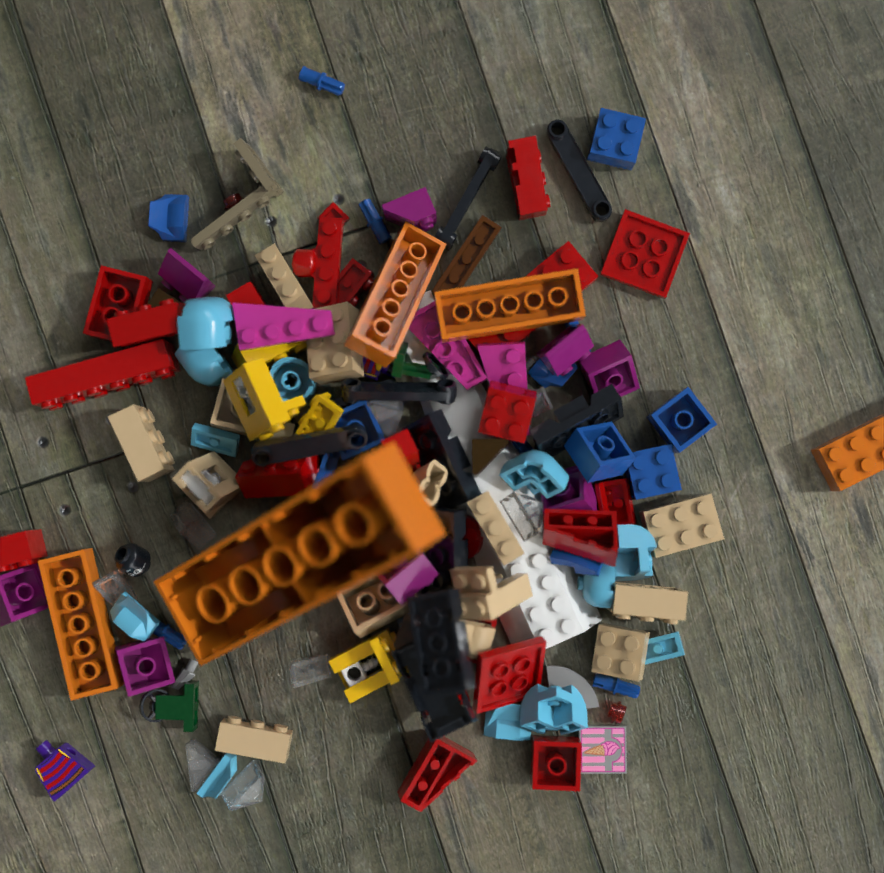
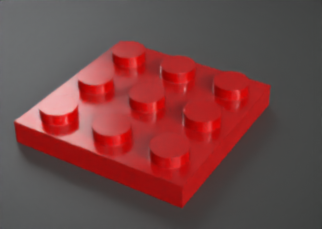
[600,209,690,299]
[472,636,547,714]

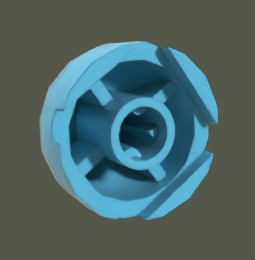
[577,564,615,608]

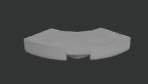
[546,665,599,709]

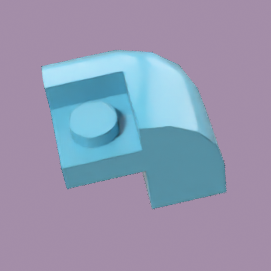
[178,297,235,350]
[175,347,234,386]
[499,450,569,499]
[615,524,657,581]
[520,684,588,735]

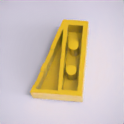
[231,340,307,368]

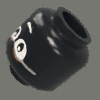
[114,543,151,577]

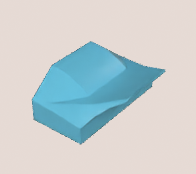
[110,591,160,641]
[483,704,531,741]
[196,753,237,798]

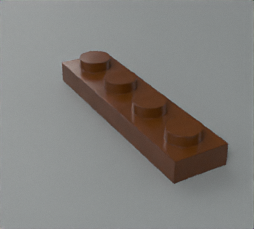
[432,215,502,294]

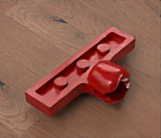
[292,217,344,309]

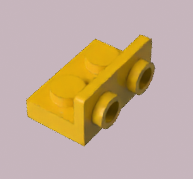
[296,392,344,435]

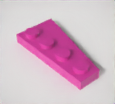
[409,301,488,391]
[232,303,335,351]

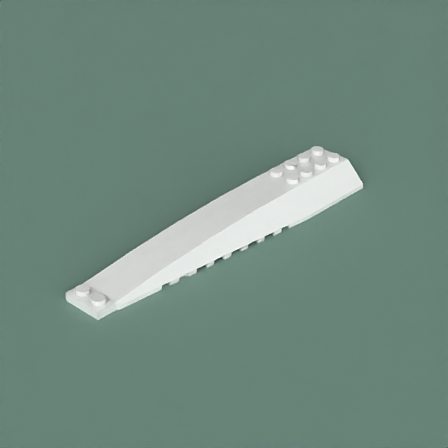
[403,290,602,649]

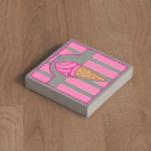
[578,725,627,774]

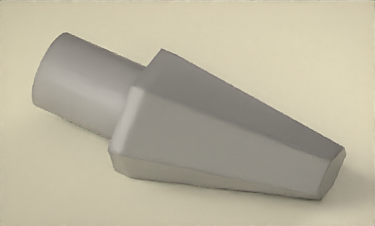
[171,658,198,690]

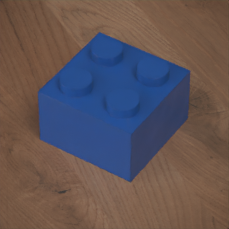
[587,108,646,170]
[647,387,717,454]
[334,400,386,461]
[564,421,636,483]
[625,444,682,500]

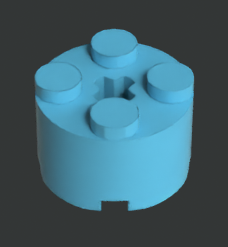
[269,357,317,402]

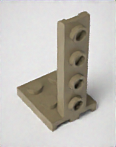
[191,138,284,250]

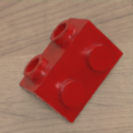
[337,258,375,307]
[594,478,636,525]

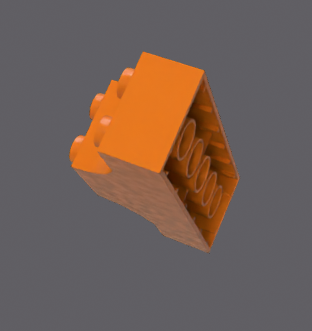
[153,442,446,666]

